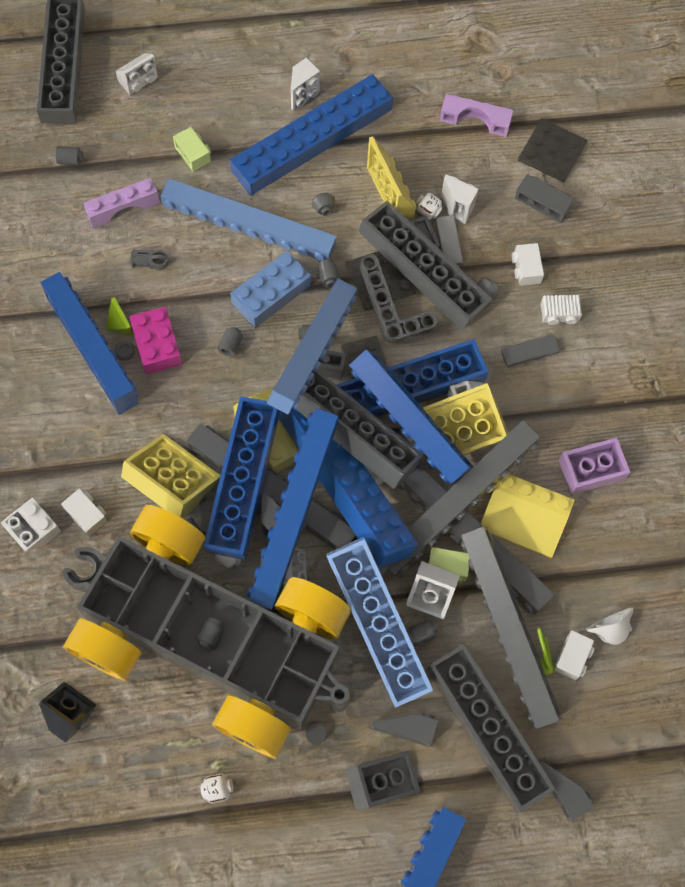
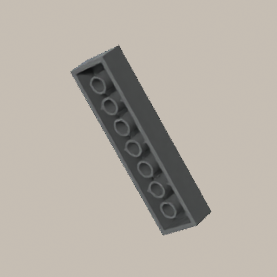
[37,0,85,124]
[358,200,492,331]
[296,370,423,489]
[427,644,556,814]

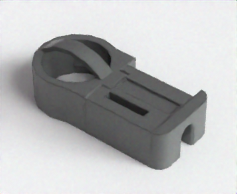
[130,250,169,270]

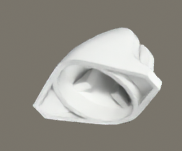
[586,608,633,645]

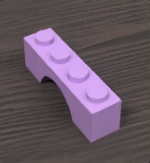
[439,94,513,137]
[83,178,160,228]

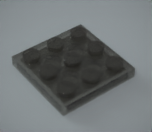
[518,118,588,183]
[345,251,416,311]

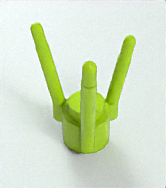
[537,628,555,675]

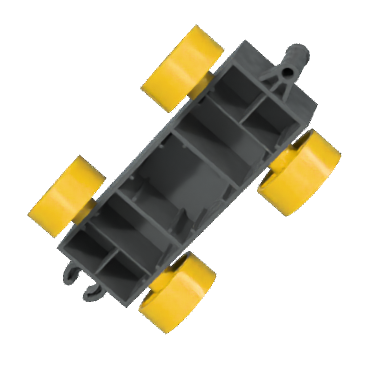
[62,505,351,759]

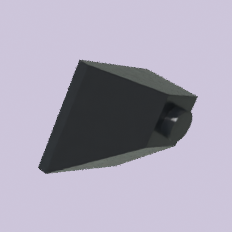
[39,682,96,743]

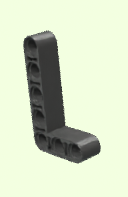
[360,254,437,343]

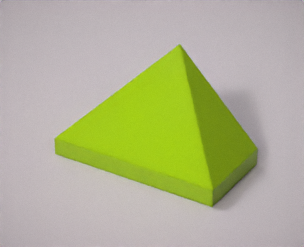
[105,297,133,336]

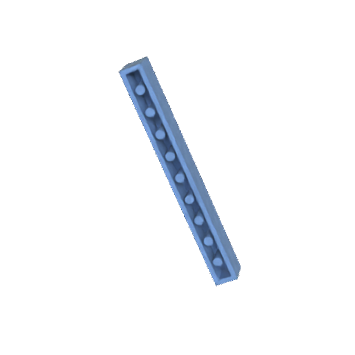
[160,179,336,261]
[267,278,357,414]

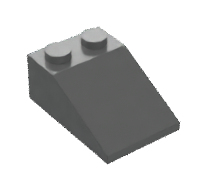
[345,751,421,812]

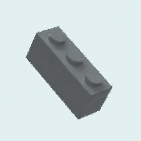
[514,174,574,223]

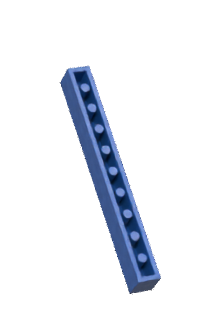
[247,408,339,610]

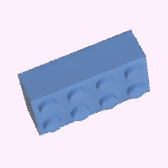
[230,251,311,328]

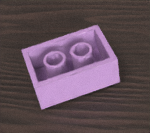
[558,438,631,495]

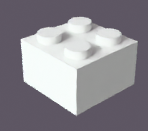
[406,561,460,620]

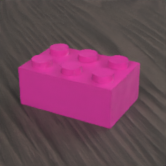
[129,307,182,374]

